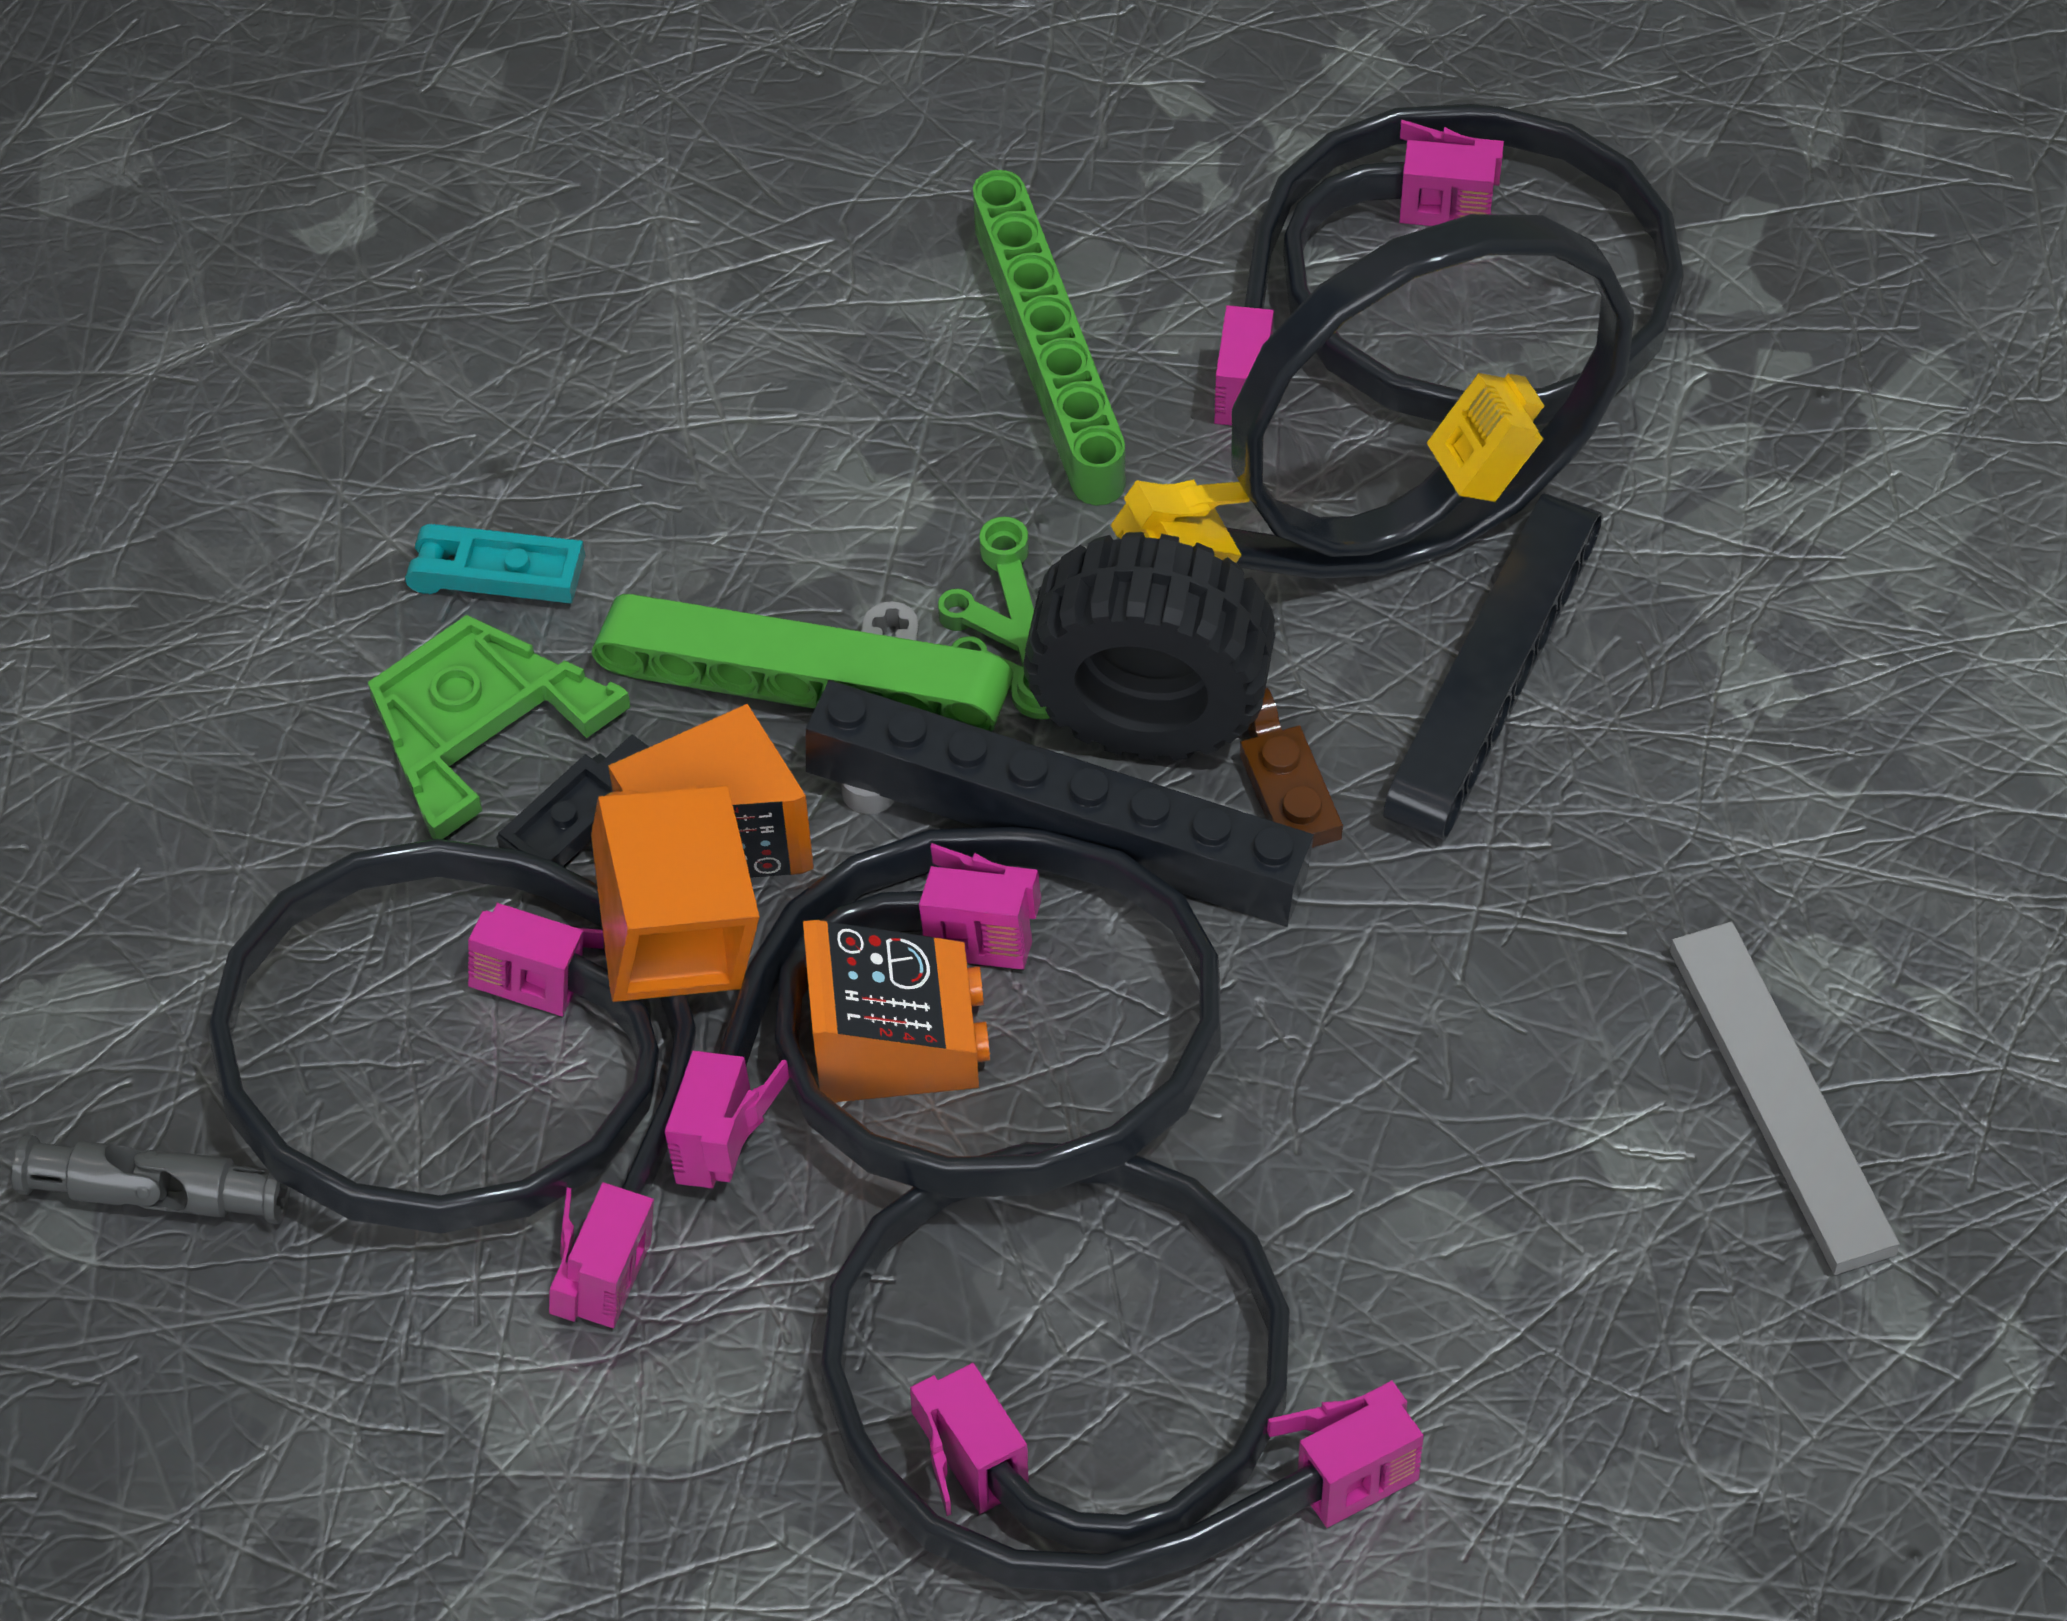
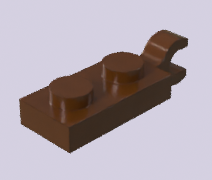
[1240,688,1343,848]

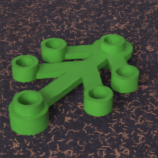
[938,517,1050,719]

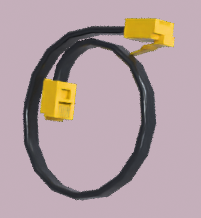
[1111,214,1634,579]

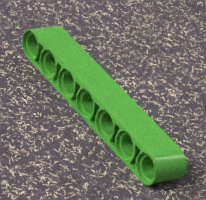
[973,170,1126,506]
[592,594,1013,732]

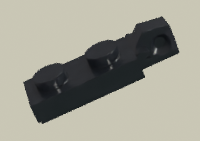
[496,734,649,866]

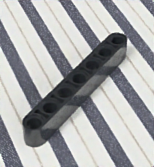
[1383,493,1603,840]

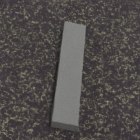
[1670,921,1900,1275]

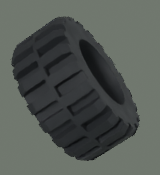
[1023,532,1276,761]

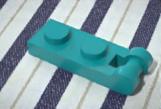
[405,524,585,603]

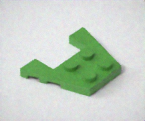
[368,615,631,839]

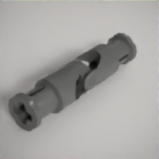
[11,1134,291,1224]

